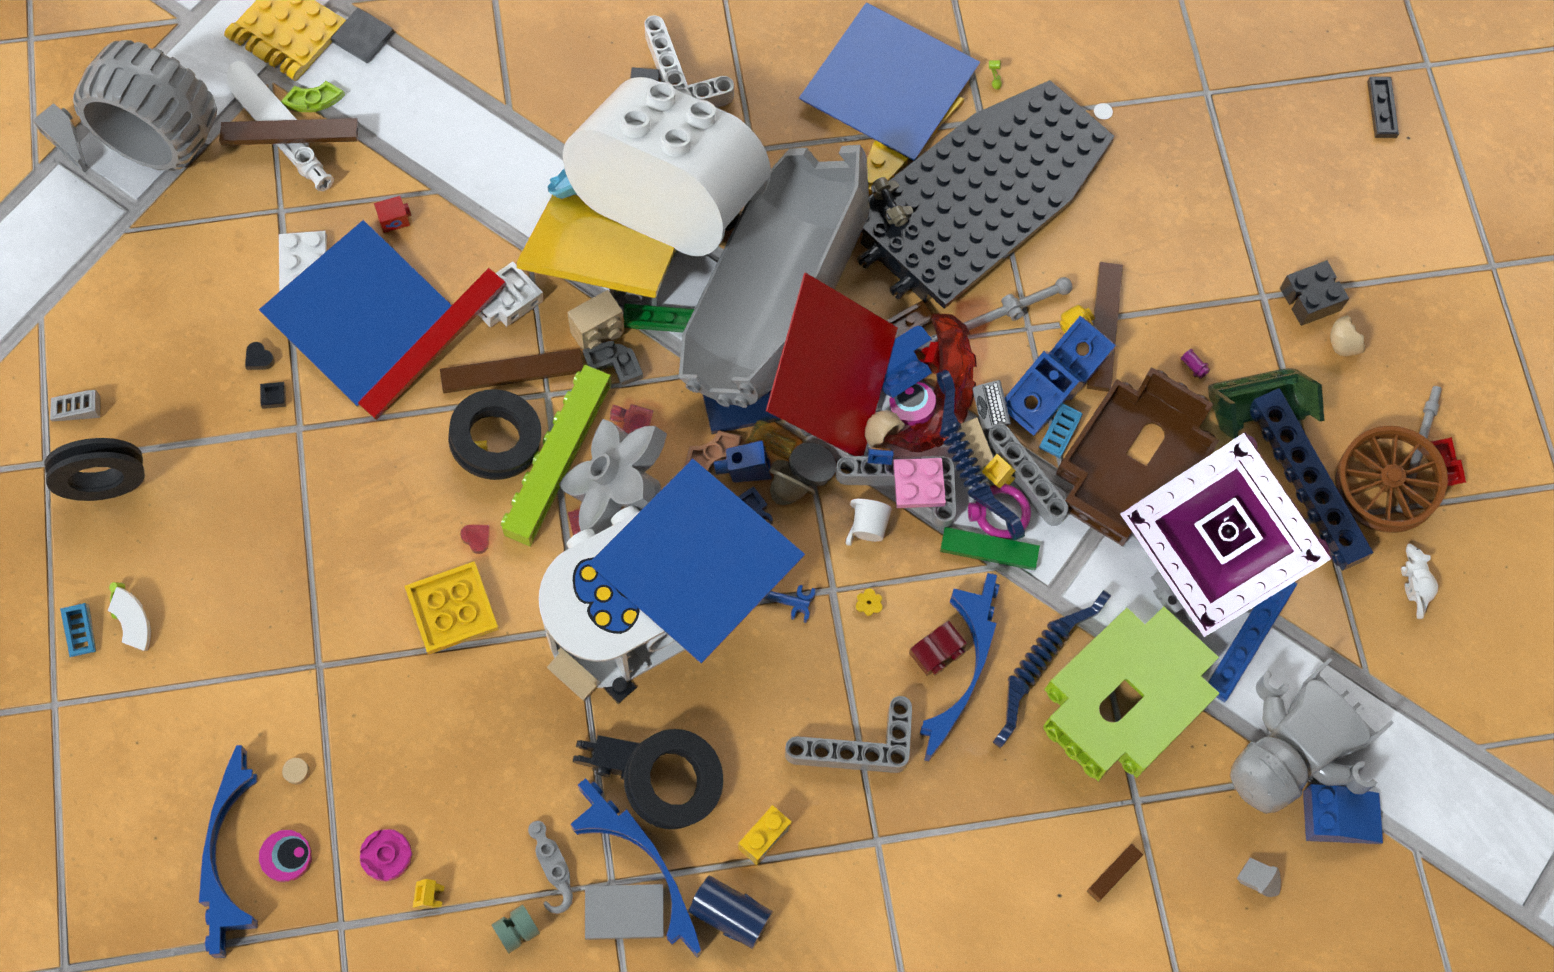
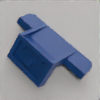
[881,326,932,398]

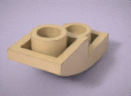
[957,417,993,467]

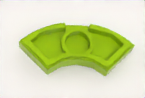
[281,81,345,112]

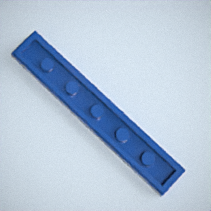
[1208,582,1297,702]

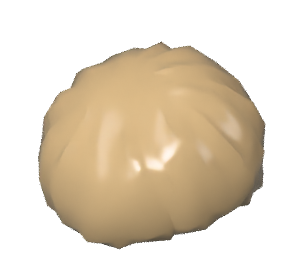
[1330,315,1365,356]
[865,410,905,448]

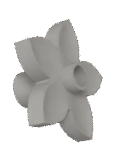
[559,419,667,534]

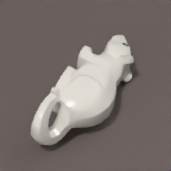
[1401,543,1438,619]

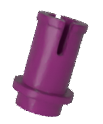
[1181,349,1210,379]

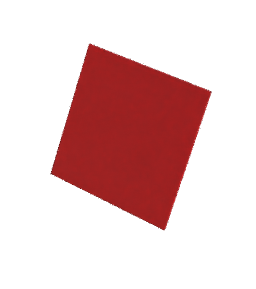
[766,273,898,456]

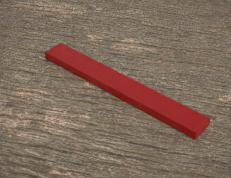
[358,267,507,420]

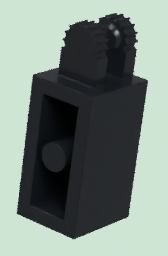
[572,735,640,780]

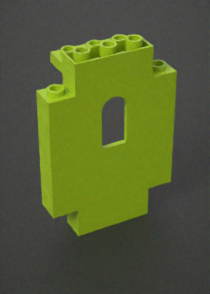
[1043,606,1219,782]

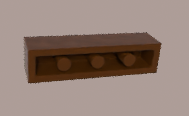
[1087,843,1143,903]

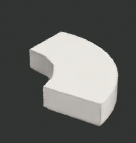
[108,587,151,651]

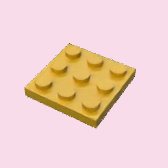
[404,561,499,655]

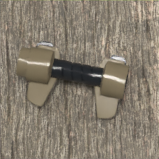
[871,177,913,227]

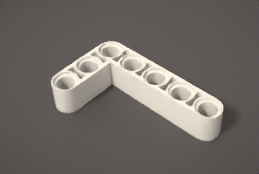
[644,15,734,108]

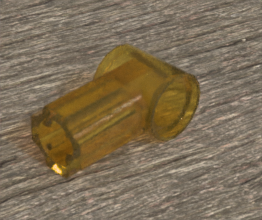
[746,420,798,460]

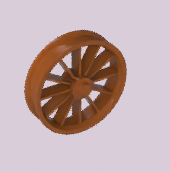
[1335,426,1448,533]

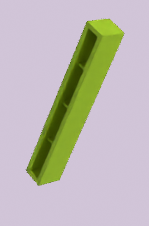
[501,365,612,547]

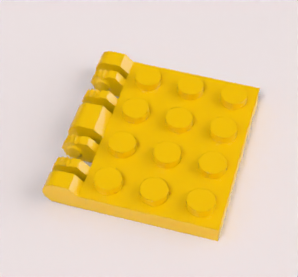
[224,0,346,81]

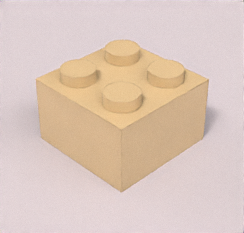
[567,290,625,351]

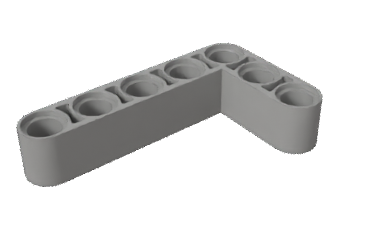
[835,456,956,530]
[785,696,912,773]

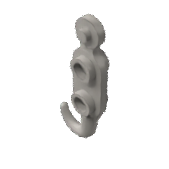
[528,821,573,914]

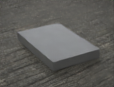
[585,884,664,940]

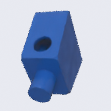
[714,441,772,482]

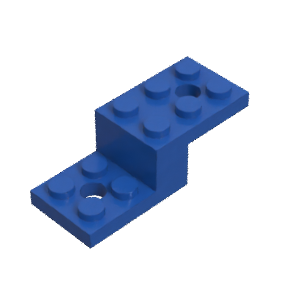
[1005,316,1117,436]

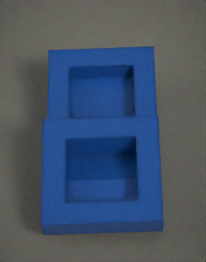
[867,447,894,465]

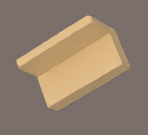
[547,647,601,701]

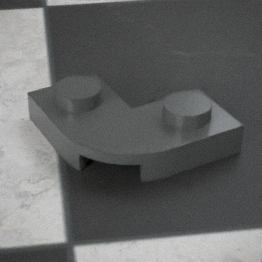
[583,341,643,386]

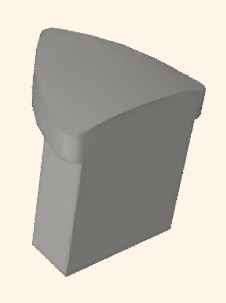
[1237,858,1281,897]

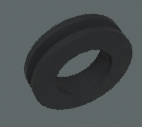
[448,389,541,480]
[45,438,145,501]
[624,729,724,829]

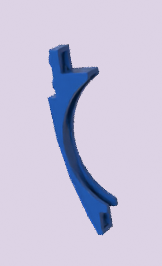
[920,573,1000,761]
[199,745,258,958]
[571,778,701,958]

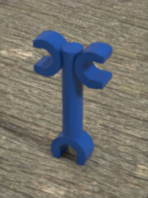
[764,585,815,623]

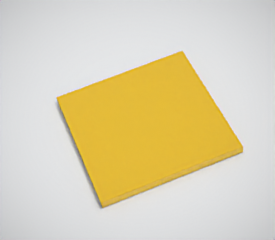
[516,195,675,298]

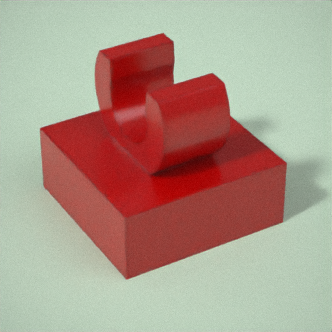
[919,342,948,374]

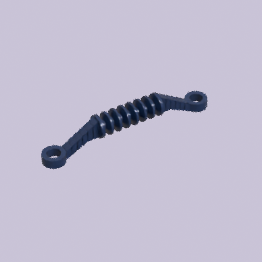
[936,370,1025,540]
[993,590,1111,748]

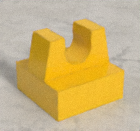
[982,454,1016,488]
[412,879,445,909]

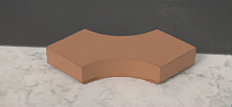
[684,431,742,472]

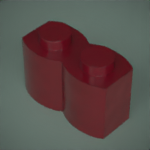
[909,620,967,676]

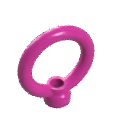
[968,484,1031,539]

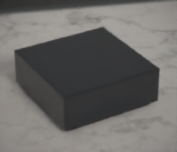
[260,382,286,409]

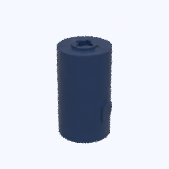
[688,875,773,949]

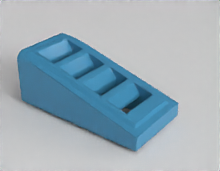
[1039,404,1083,458]
[60,603,96,657]

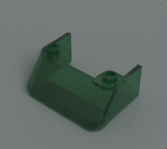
[1208,368,1325,440]

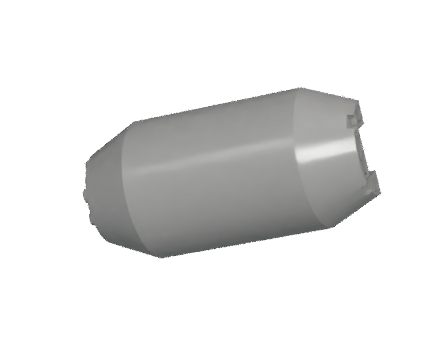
[679,145,869,408]

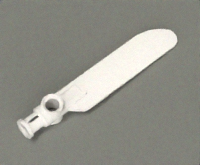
[227,61,334,191]

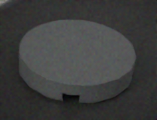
[789,442,836,486]

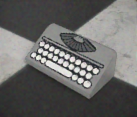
[973,380,1011,432]

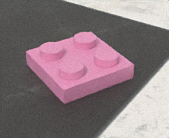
[893,458,946,508]

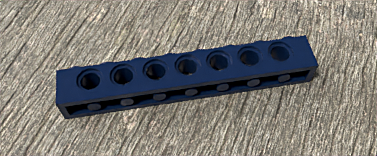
[1250,388,1373,571]

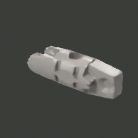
[1151,572,1195,625]

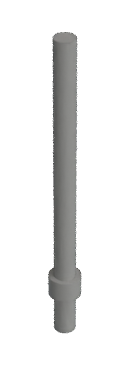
[1396,386,1442,513]

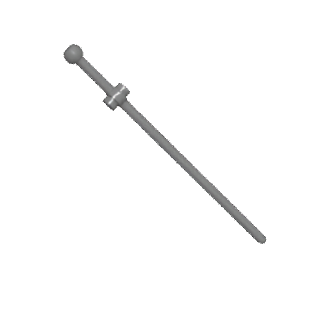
[914,277,1073,353]

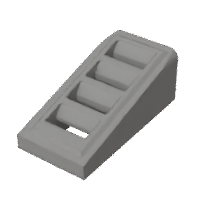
[50,390,101,422]

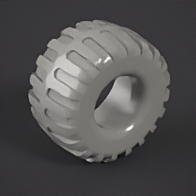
[73,40,217,171]

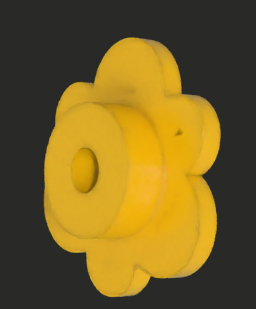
[855,588,883,616]

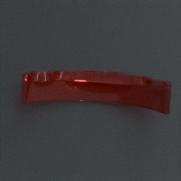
[883,314,977,452]

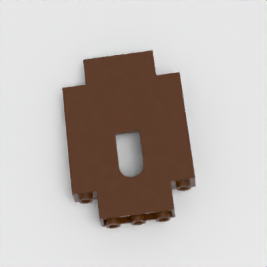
[1056,367,1219,547]

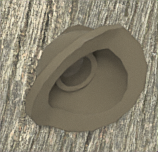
[769,460,815,505]

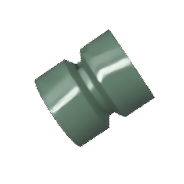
[491,905,540,954]

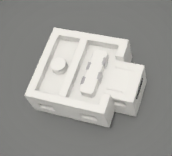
[478,262,543,328]

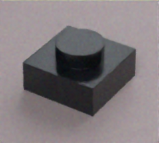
[603,678,637,704]

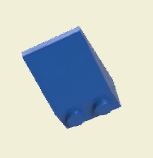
[1303,784,1383,844]

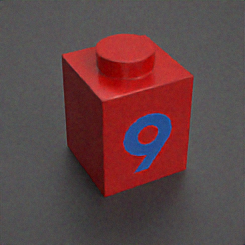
[374,196,412,234]

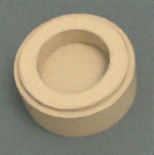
[282,758,310,785]

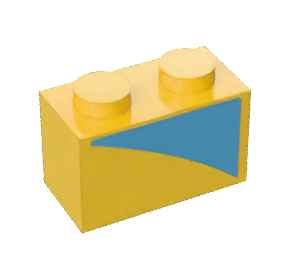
[738,805,792,866]

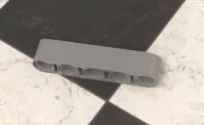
[986,424,1068,526]

